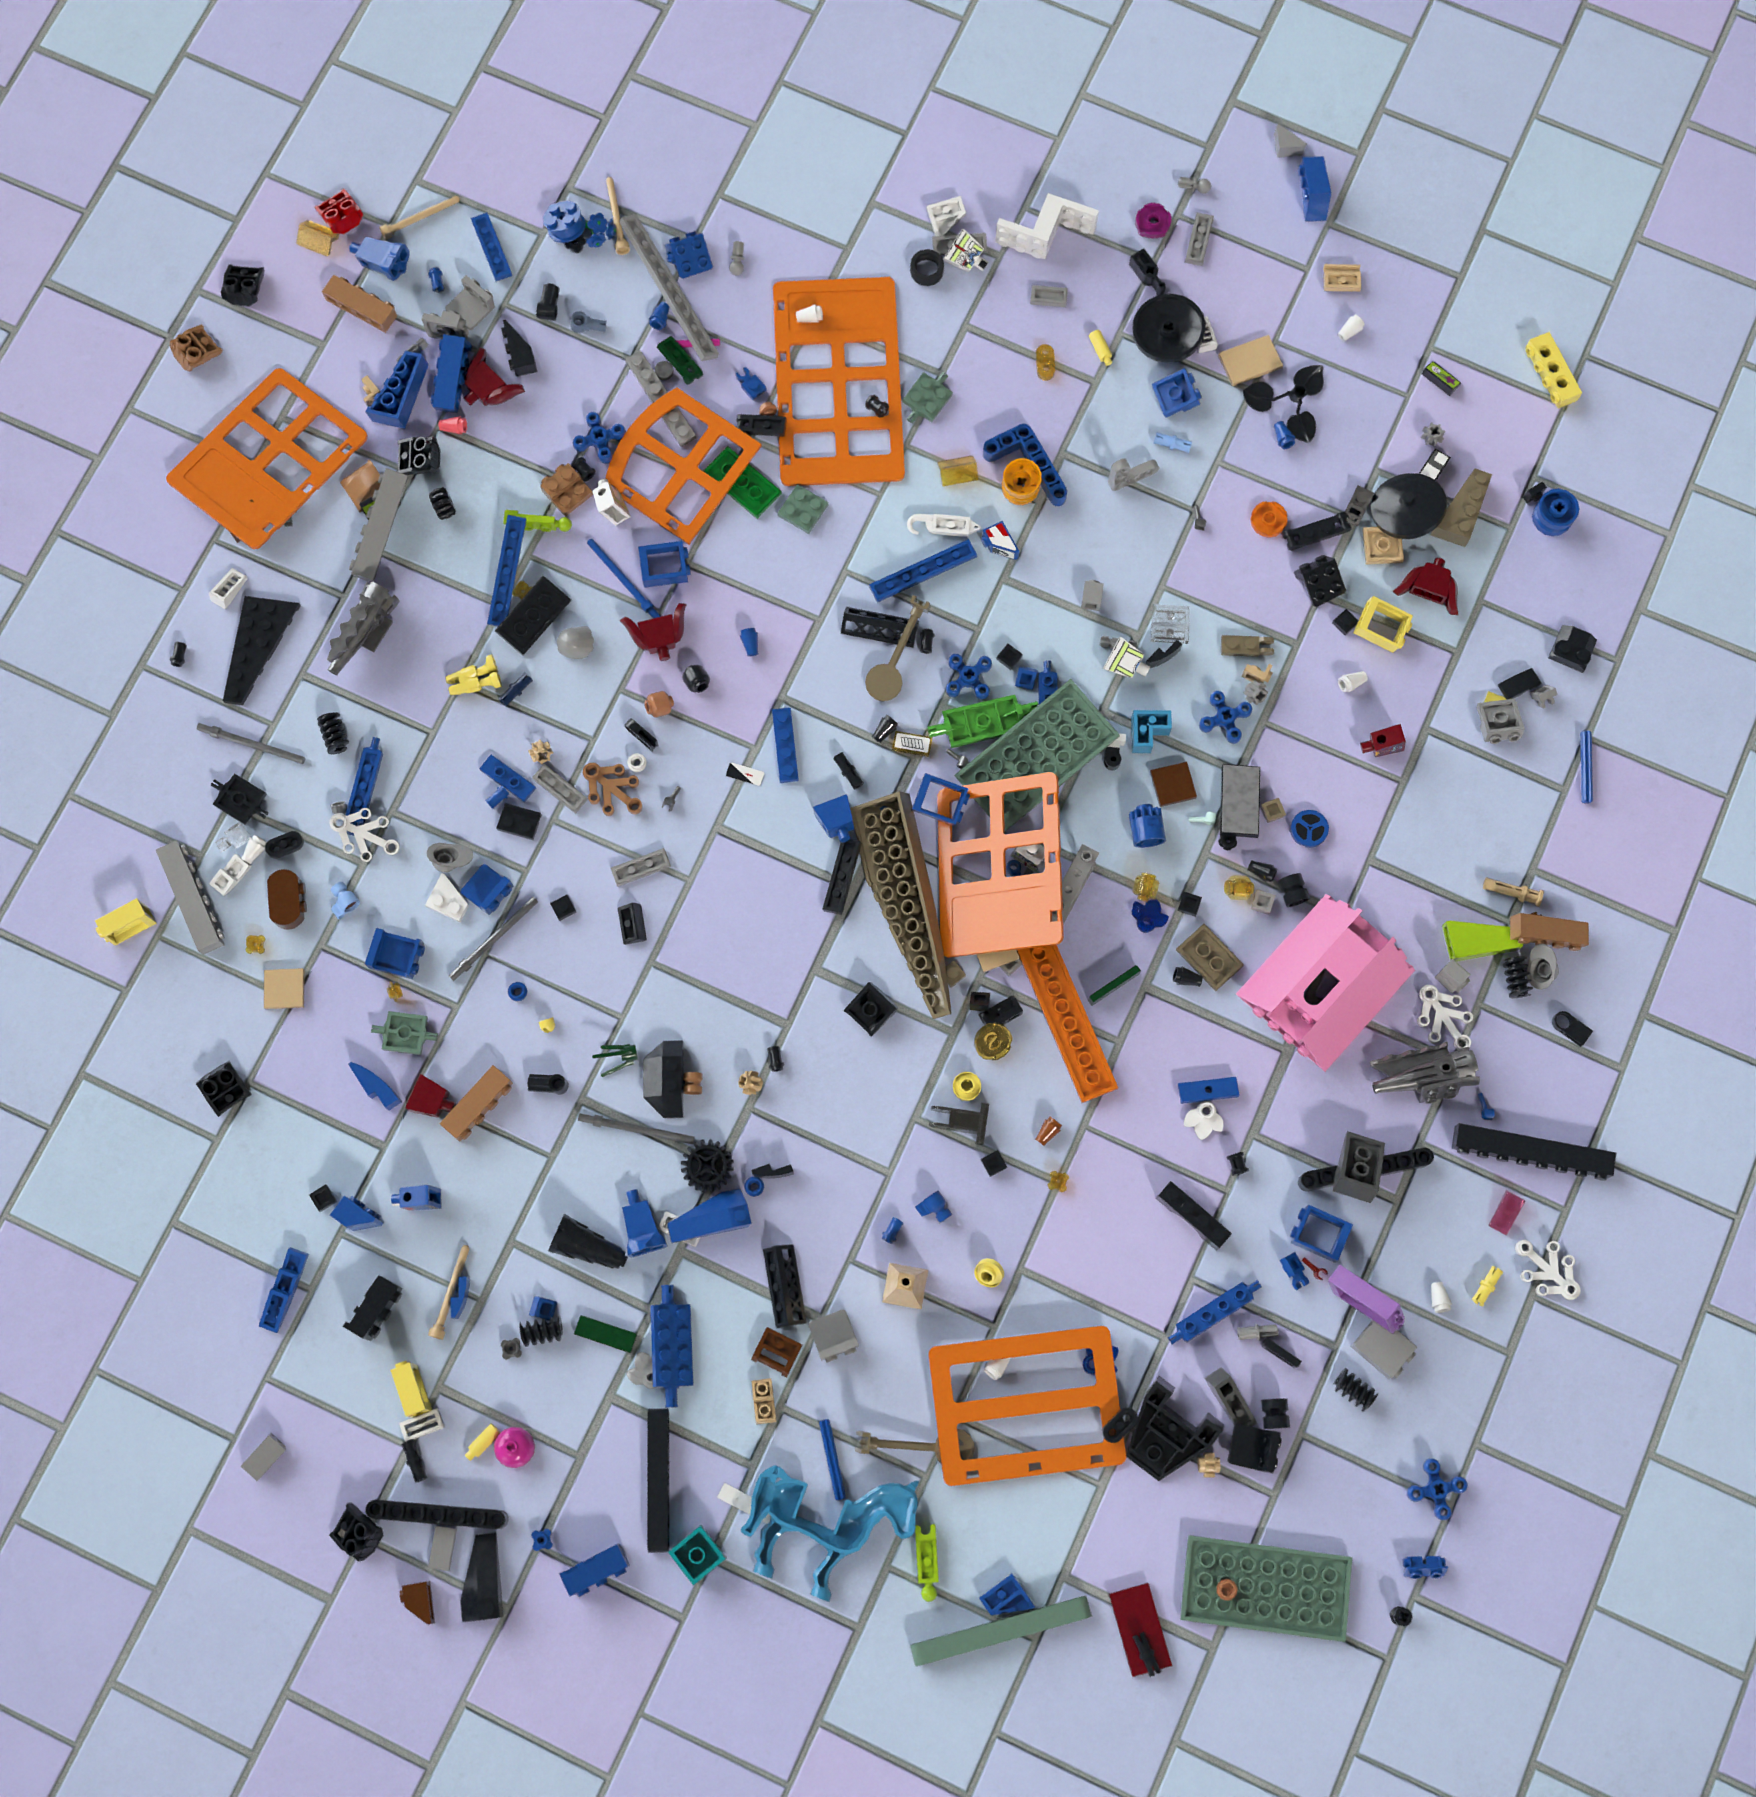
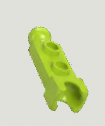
[503,510,572,532]
[915,1524,939,1602]

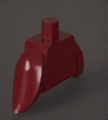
[463,347,525,406]
[1392,558,1459,615]
[619,603,687,661]

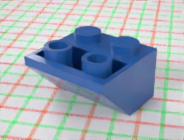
[330,1196,383,1231]

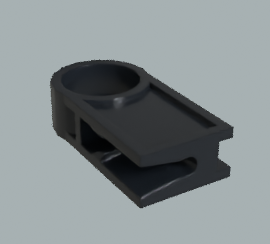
[624,718,658,752]
[1552,1011,1593,1047]

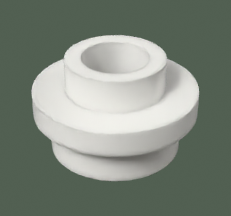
[627,753,647,772]

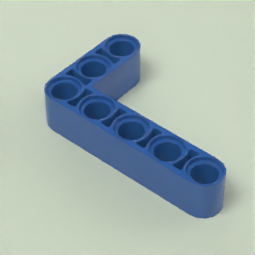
[983,424,1067,506]

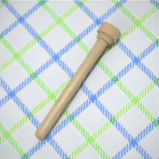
[606,177,630,255]
[379,196,460,240]
[428,1245,469,1340]

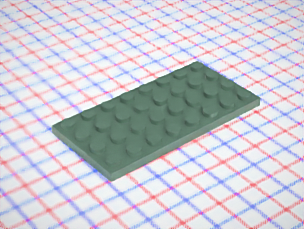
[954,679,1120,832]
[1180,1535,1352,1642]

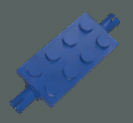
[650,1285,693,1408]

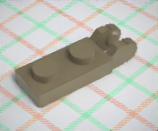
[1221,635,1274,657]

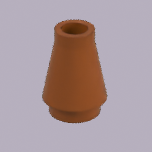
[1035,1116,1062,1146]

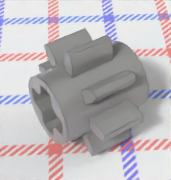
[1421,423,1445,447]
[1243,680,1268,705]

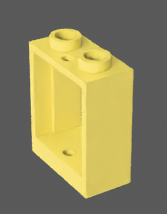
[1353,596,1413,653]
[95,898,157,946]
[390,1361,432,1418]

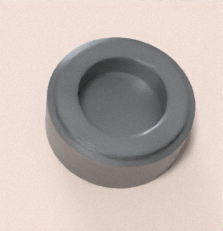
[655,361,673,380]

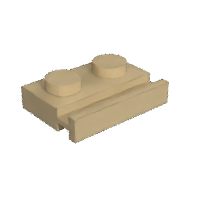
[1323,264,1361,292]

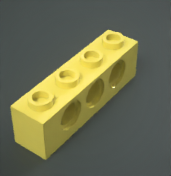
[1525,332,1582,409]

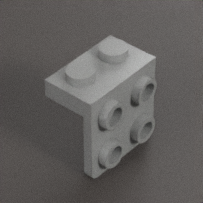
[445,275,495,330]
[809,1310,859,1363]

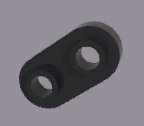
[265,831,304,859]
[1102,1408,1138,1443]

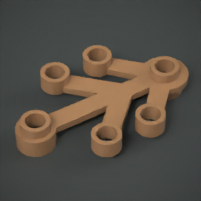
[583,763,643,816]

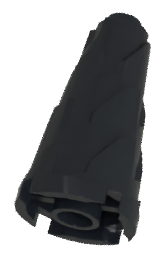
[548,1214,628,1269]

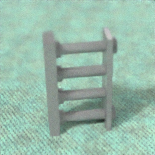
[1052,844,1099,925]

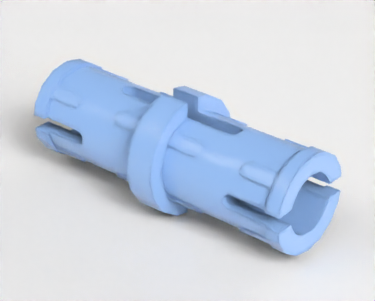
[1154,432,1192,453]

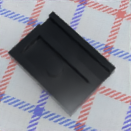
[496,803,542,840]

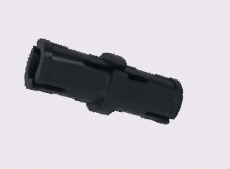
[833,752,864,790]
[401,1439,427,1483]
[1132,1632,1162,1677]

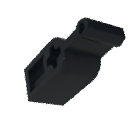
[1129,248,1166,296]

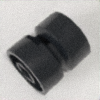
[1277,873,1310,907]
[1261,1398,1290,1429]

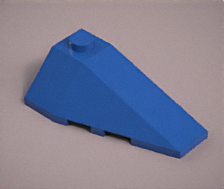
[667,1188,752,1243]

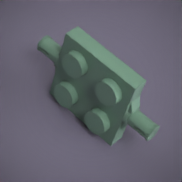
[902,372,953,424]
[371,1011,438,1055]

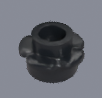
[1218,835,1237,851]

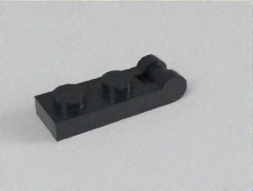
[736,414,787,437]

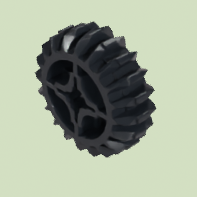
[681,1139,734,1193]

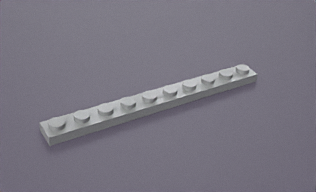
[619,215,719,361]

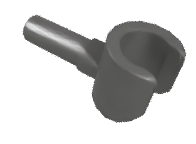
[1194,505,1206,530]
[946,749,969,769]
[662,786,681,812]

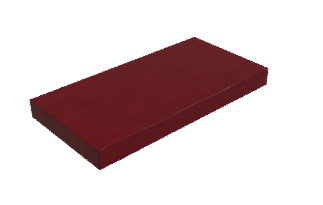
[1109,1583,1172,1677]

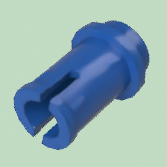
[428,267,444,292]
[485,786,509,809]
[882,1217,904,1244]

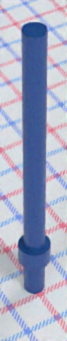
[587,539,661,618]

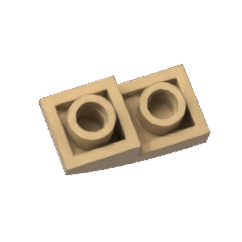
[751,1378,776,1425]

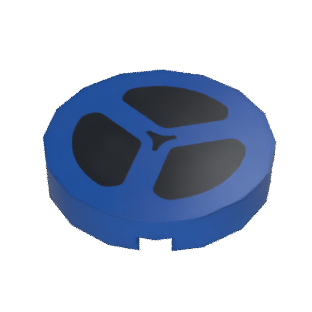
[1290,810,1329,848]

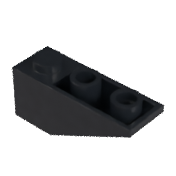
[501,320,537,377]

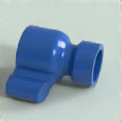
[915,1190,953,1223]

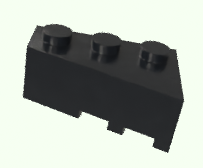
[342,1275,403,1341]

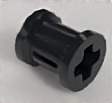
[865,395,889,418]
[572,457,596,482]
[1226,1152,1249,1176]
[1390,1606,1413,1627]

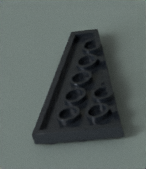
[223,596,301,705]

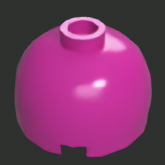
[494,1427,535,1468]

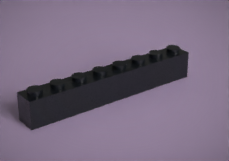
[1452,1123,1616,1181]

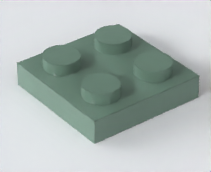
[778,484,828,534]

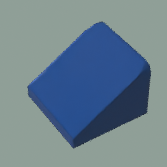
[1015,666,1038,690]
[529,1296,557,1321]

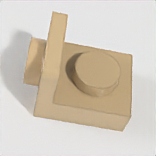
[361,376,380,407]
[1241,664,1273,683]

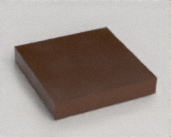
[1150,762,1197,807]

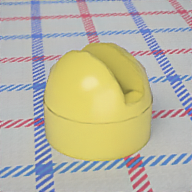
[538,1017,555,1033]

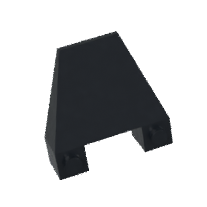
[1126,1376,1225,1481]

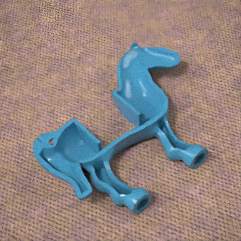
[741,1465,919,1602]

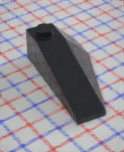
[460,1533,504,1622]

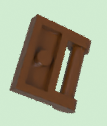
[751,1327,803,1378]

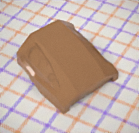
[169,324,222,371]
[340,460,381,512]

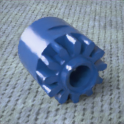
[1129,804,1166,848]

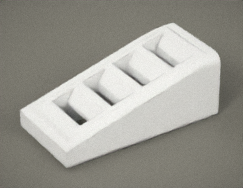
[1197,316,1218,353]
[209,568,248,609]

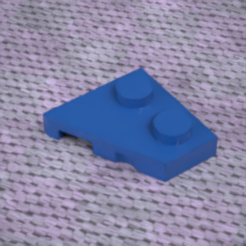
[979,1573,1035,1615]

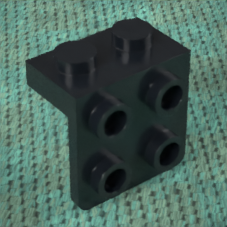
[1294,555,1346,607]
[1228,1423,1282,1473]

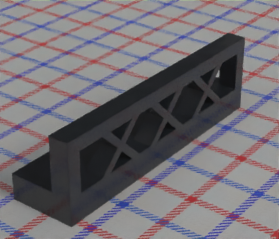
[841,607,919,648]
[763,1244,807,1329]

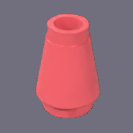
[439,416,467,435]

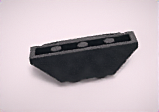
[643,1040,683,1118]

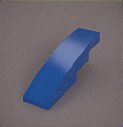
[259,1247,309,1333]

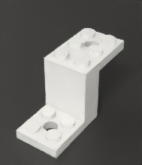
[995,193,1099,259]

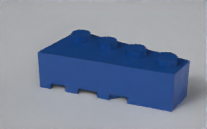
[431,334,473,413]
[365,351,429,429]

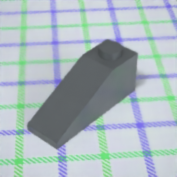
[1205,1368,1257,1426]

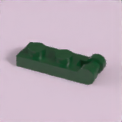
[657,336,703,385]

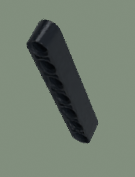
[1298,1148,1434,1191]
[647,1408,669,1553]
[365,1500,509,1529]

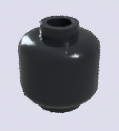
[682,665,710,693]

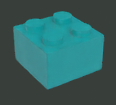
[668,1525,727,1585]

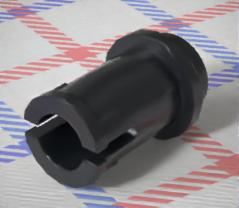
[920,629,935,654]
[169,642,187,667]
[767,1046,784,1072]

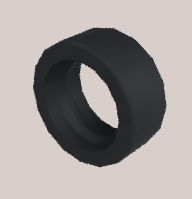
[910,249,944,286]

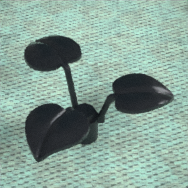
[1243,365,1324,443]

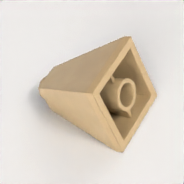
[882,1263,928,1309]

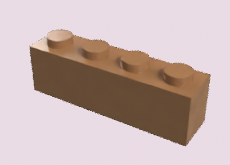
[322,275,397,333]
[1510,913,1589,951]
[439,1065,513,1142]

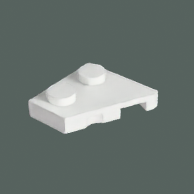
[926,196,966,236]
[425,873,469,922]

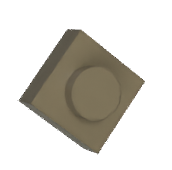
[1260,798,1286,823]
[946,961,966,988]

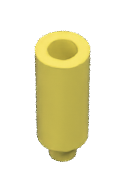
[1089,330,1112,366]
[465,1423,501,1461]

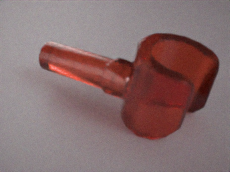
[1301,1257,1328,1280]

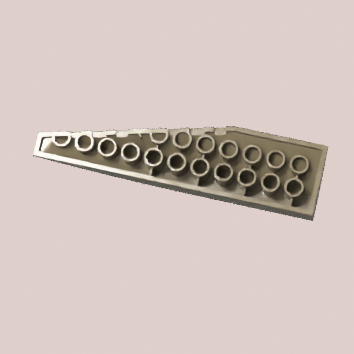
[850,791,952,1019]

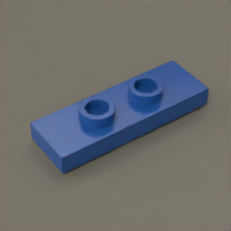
[479,755,536,803]

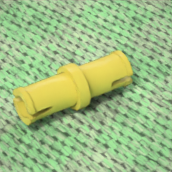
[1472,1266,1503,1306]

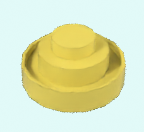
[952,1072,981,1101]
[974,1258,1004,1288]

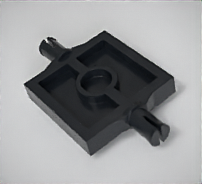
[211,773,268,825]

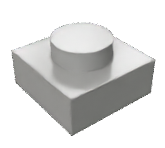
[1251,890,1275,915]

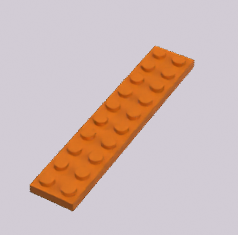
[1017,945,1118,1103]

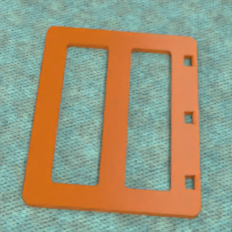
[928,1326,1126,1486]

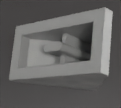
[1274,123,1307,157]

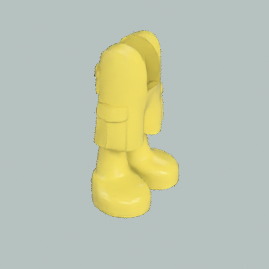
[445,654,502,695]

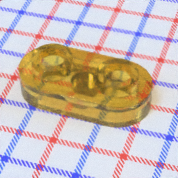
[1036,344,1055,381]

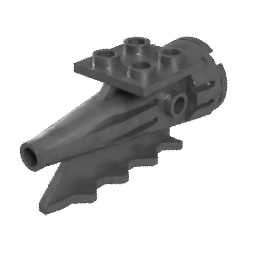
[327,581,400,676]
[1370,1042,1480,1104]

